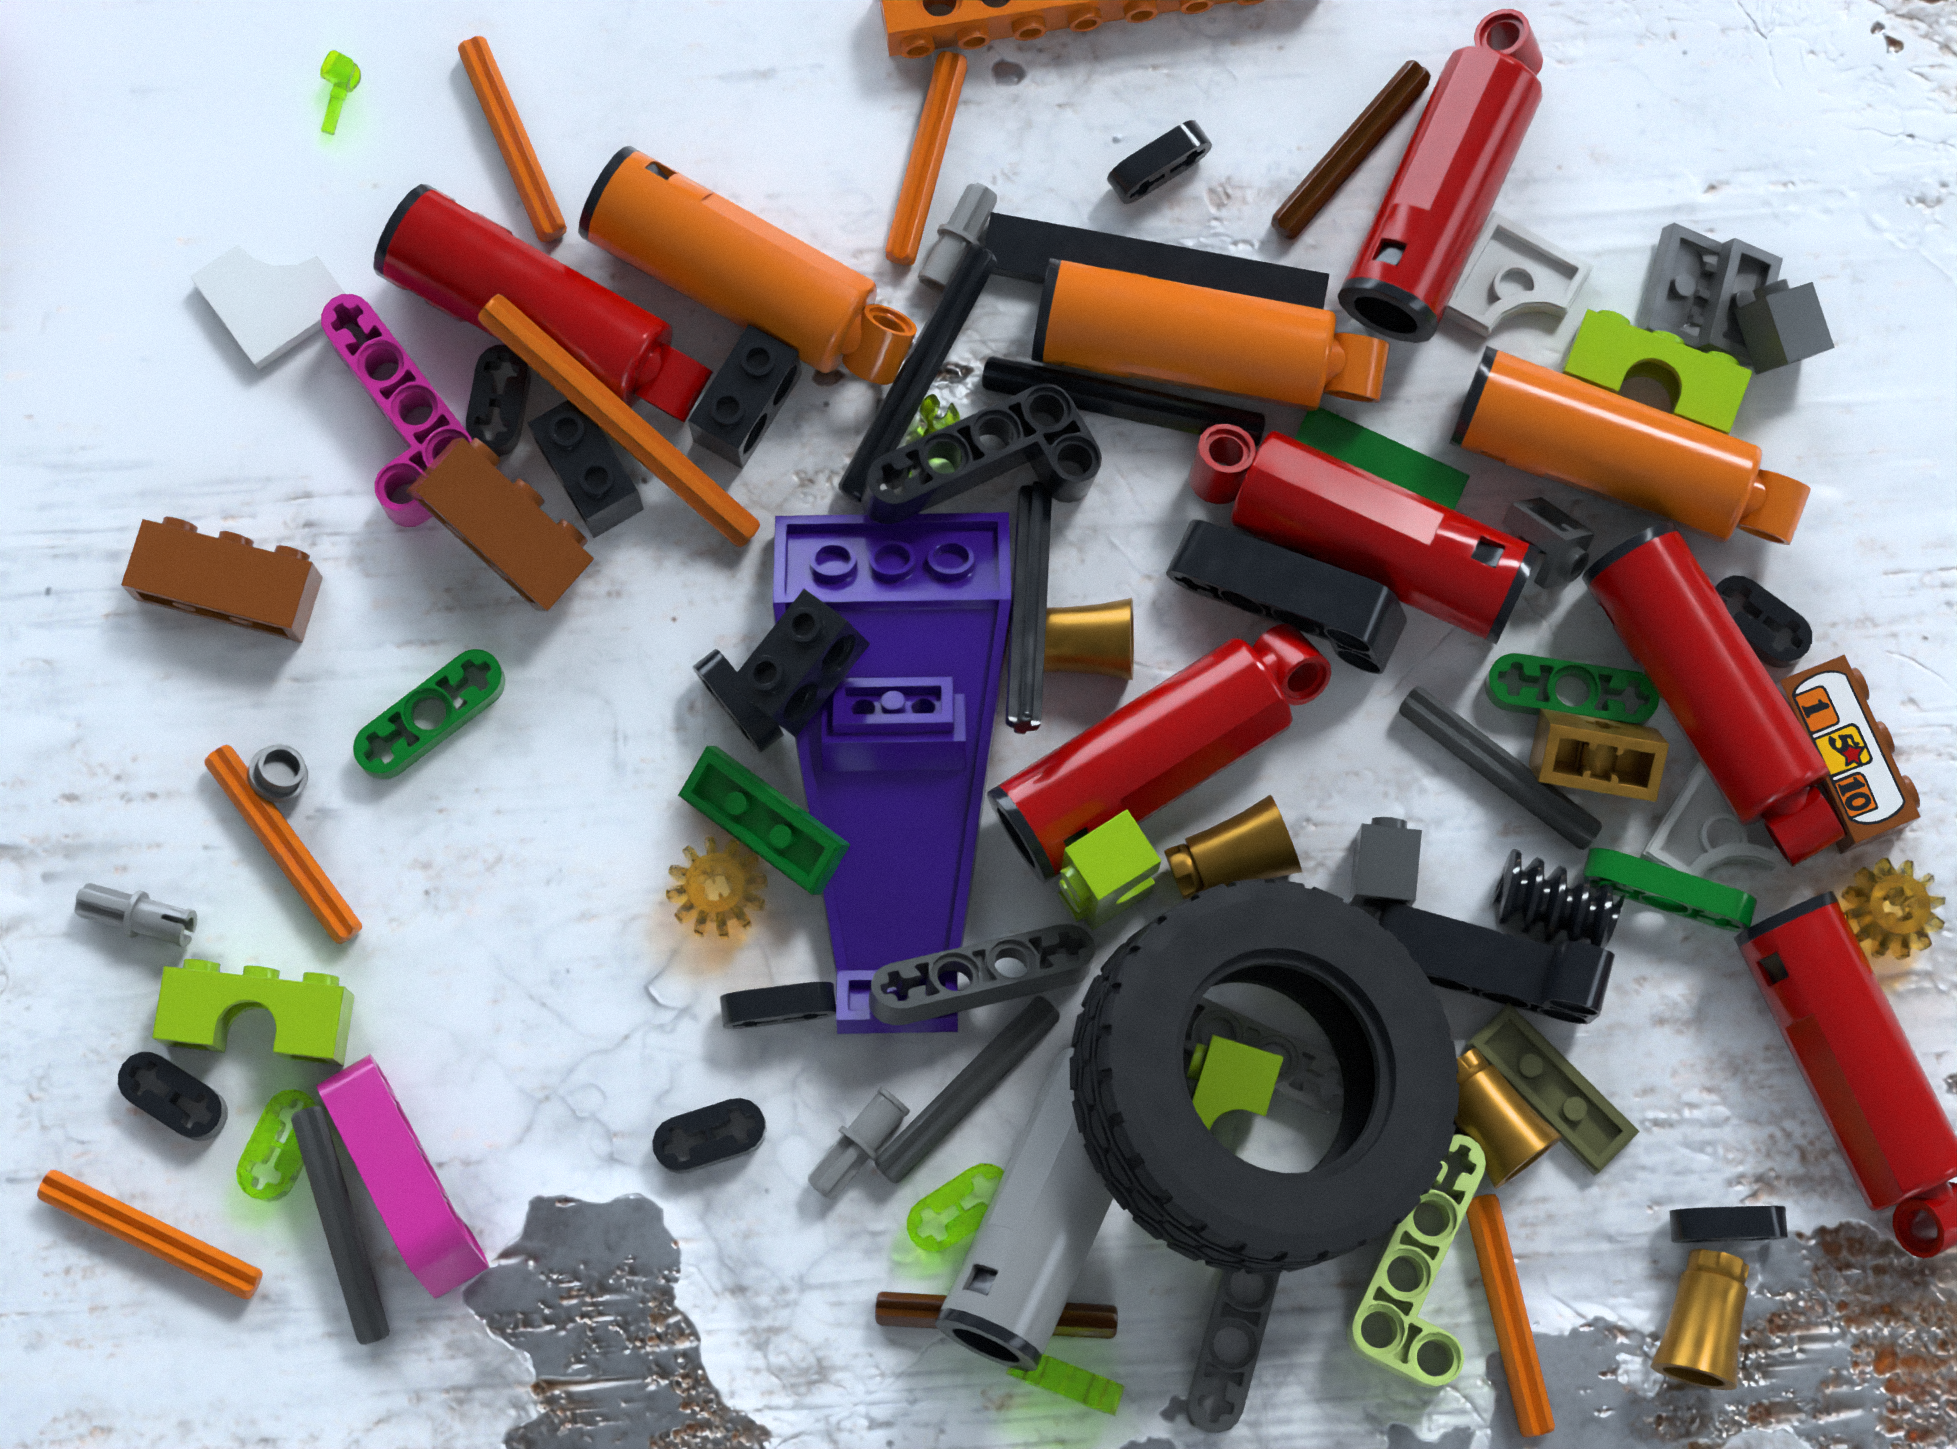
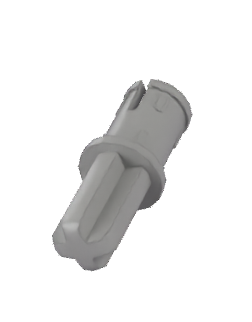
[918,183,997,294]
[74,883,197,948]
[807,1087,910,1201]

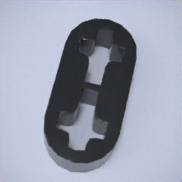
[1107,120,1212,204]
[466,344,531,457]
[1715,575,1812,668]
[692,649,784,753]
[720,981,836,1029]
[118,1052,228,1141]
[652,1098,767,1174]
[1669,1206,1788,1243]

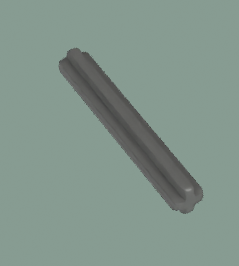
[1399,686,1602,850]
[874,995,1060,1184]
[291,1106,390,1345]

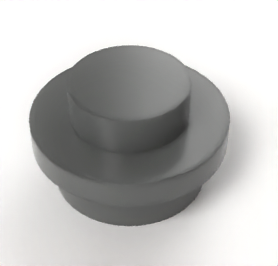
[247,744,308,803]

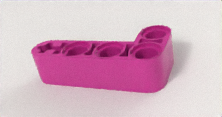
[321,294,472,527]
[316,1054,490,1299]

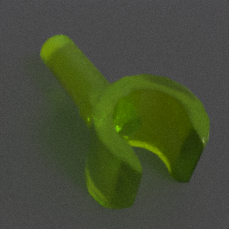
[320,50,362,135]
[910,394,960,475]

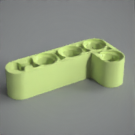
[1346,1134,1486,1388]

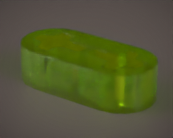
[236,1089,320,1202]
[907,1163,1004,1253]
[1005,1354,1126,1416]

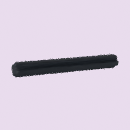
[838,243,997,503]
[982,356,1266,446]
[1005,481,1052,735]

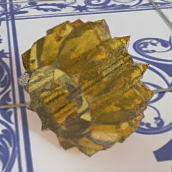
[666,837,768,940]
[1841,858,1946,961]

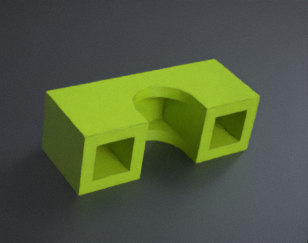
[1561,309,1752,435]
[1057,809,1161,931]
[152,959,355,1066]
[1186,1034,1284,1130]

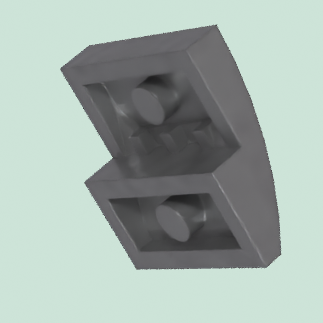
[1638,222,1783,366]

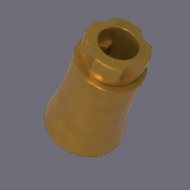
[1044,598,1134,681]
[1164,794,1302,900]
[1454,1048,1563,1189]
[1650,1248,1749,1390]

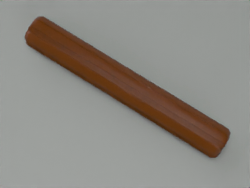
[1271,60,1431,240]
[875,1291,1118,1339]

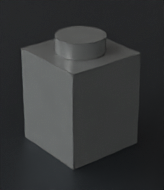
[1734,279,1835,375]
[1349,817,1422,907]

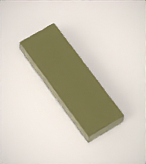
[1464,1002,1640,1176]

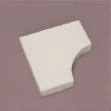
[1443,211,1594,338]
[190,244,346,371]
[1639,760,1782,878]

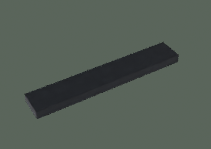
[984,212,1330,309]

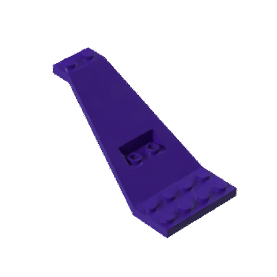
[773,512,1011,1034]

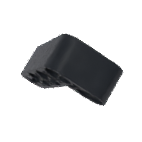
[861,384,1102,524]
[1166,520,1407,674]
[1373,902,1615,1024]

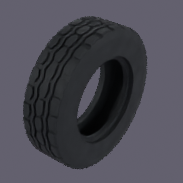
[1070,879,1460,1274]

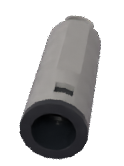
[935,1048,1113,1372]

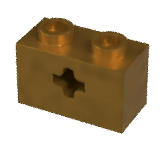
[1528,708,1669,802]

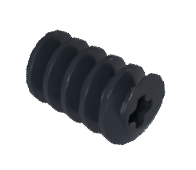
[1489,849,1625,949]

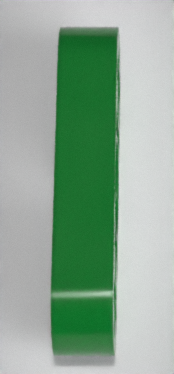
[353,649,505,779]
[1485,653,1660,726]
[1582,848,1757,932]

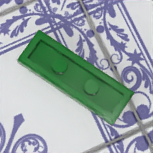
[1294,407,1470,510]
[678,746,851,895]

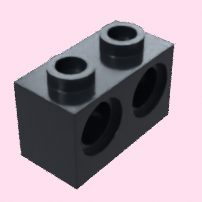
[688,324,802,470]
[528,400,644,538]
[728,589,870,738]

